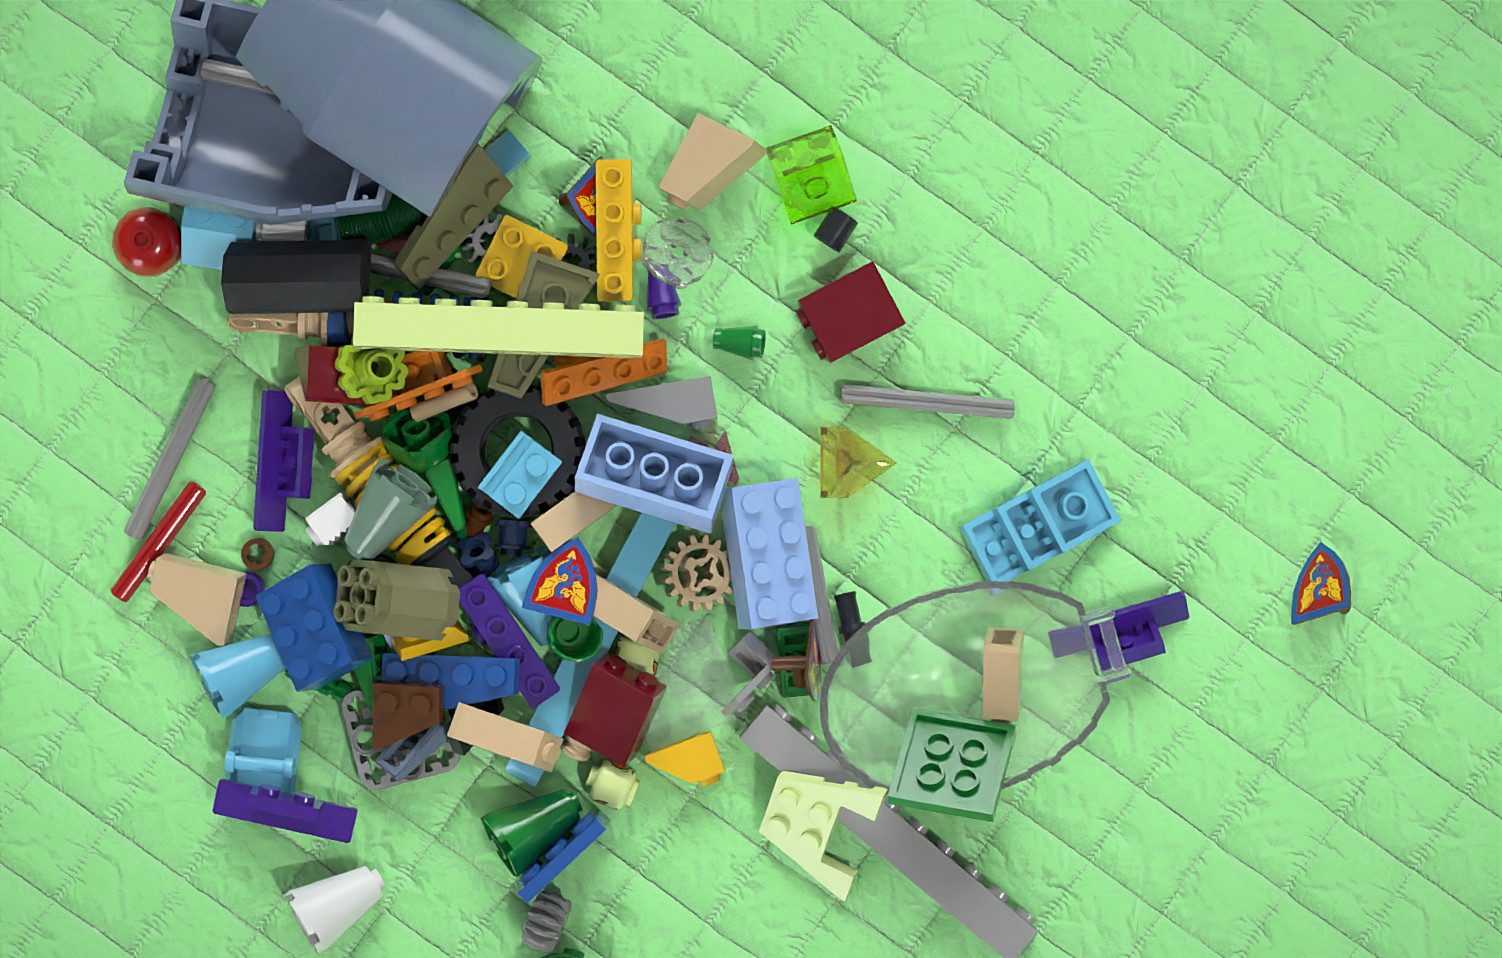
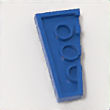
[381,653,520,710]

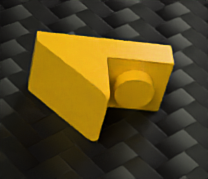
[390,619,469,661]

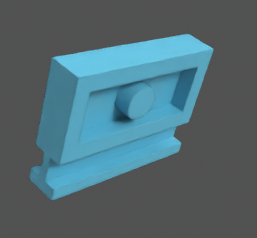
[478,431,563,519]

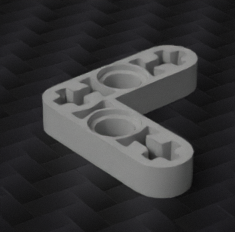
[342,689,460,790]

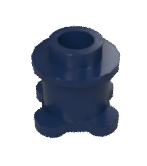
[494,519,532,557]
[457,532,499,578]

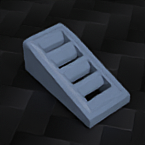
[374,723,448,782]

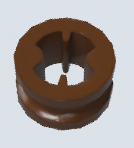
[241,538,275,570]

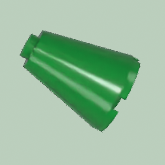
[480,789,583,877]

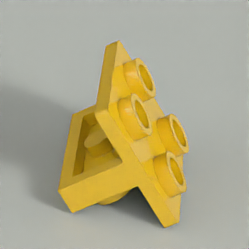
[475,215,568,299]

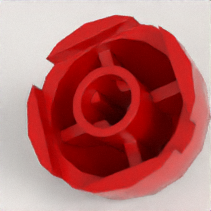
[112,207,181,277]

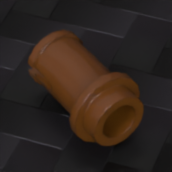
[457,503,493,541]

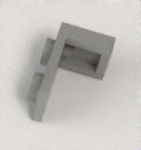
[721,631,775,716]

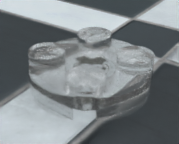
[641,217,714,289]

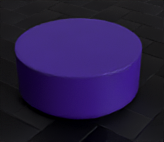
[240,572,265,607]

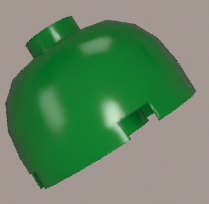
[382,407,454,472]

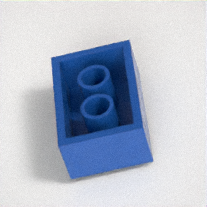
[255,563,373,692]

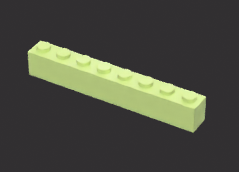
[353,296,644,358]

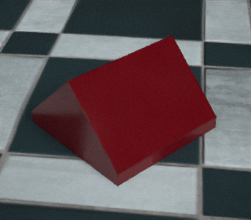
[294,346,375,405]

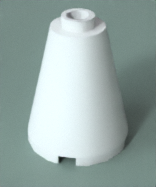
[283,866,386,955]

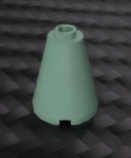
[345,459,437,560]

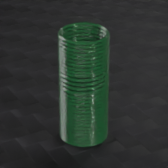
[336,193,428,245]

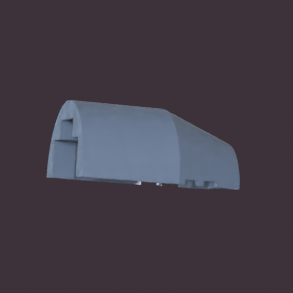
[124,0,392,225]
[236,0,542,217]

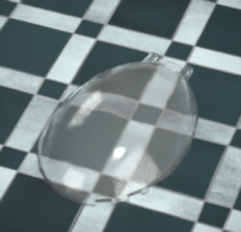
[819,581,1132,794]

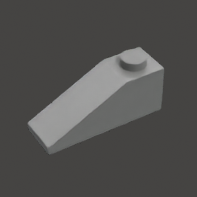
[606,376,718,430]

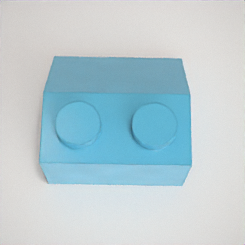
[181,206,257,270]

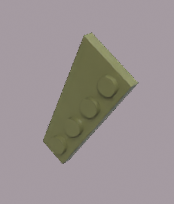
[393,143,514,289]
[488,251,600,399]

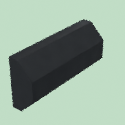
[221,239,372,314]

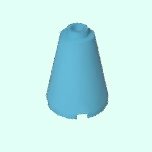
[487,547,553,649]
[190,634,286,719]

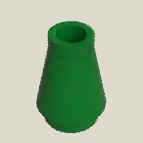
[713,325,766,360]

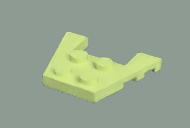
[759,771,888,901]

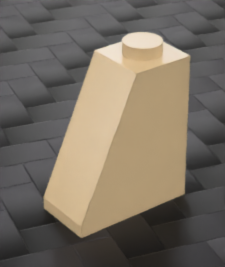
[658,113,767,211]
[531,492,618,552]
[148,553,247,647]
[593,574,680,654]
[983,627,1024,724]
[447,702,563,773]

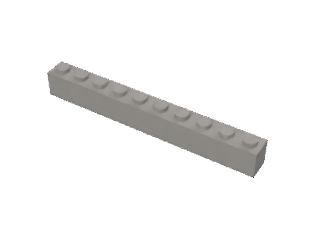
[740,703,1038,958]

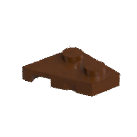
[373,680,445,750]

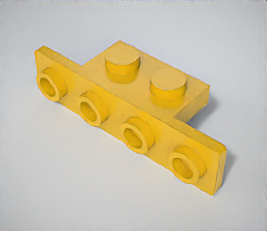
[596,159,643,302]

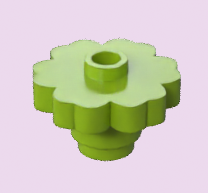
[335,337,409,404]

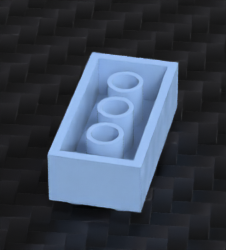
[575,414,733,534]
[721,478,818,629]

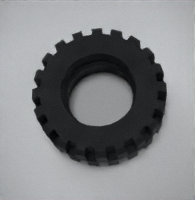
[449,384,586,517]

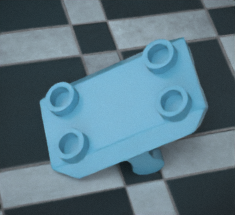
[224,707,302,794]

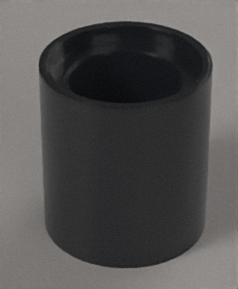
[813,206,858,253]

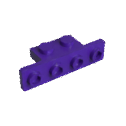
[253,390,315,532]
[459,573,560,708]
[1049,591,1190,673]
[212,779,358,843]

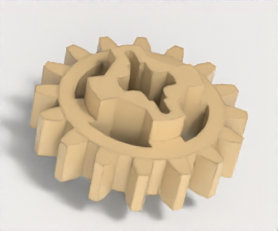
[660,535,733,611]

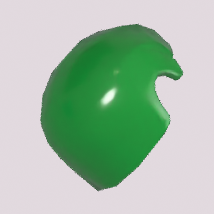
[546,616,603,663]

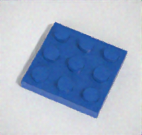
[518,810,610,903]

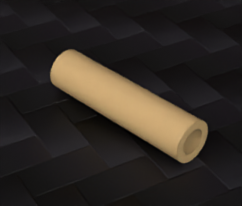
[410,383,478,422]

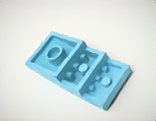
[959,459,1121,589]

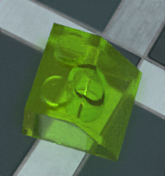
[766,125,857,225]

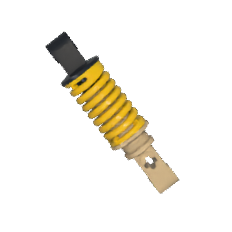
[284,376,473,606]

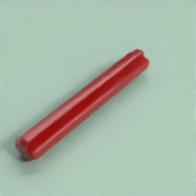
[111,481,206,603]

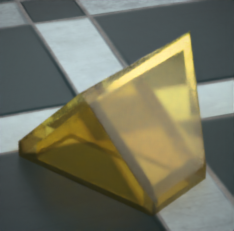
[820,427,897,498]

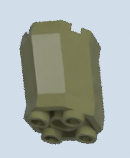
[333,559,460,641]

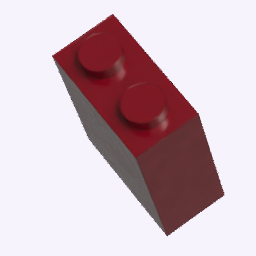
[795,261,906,364]
[564,653,667,767]

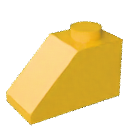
[644,730,725,787]

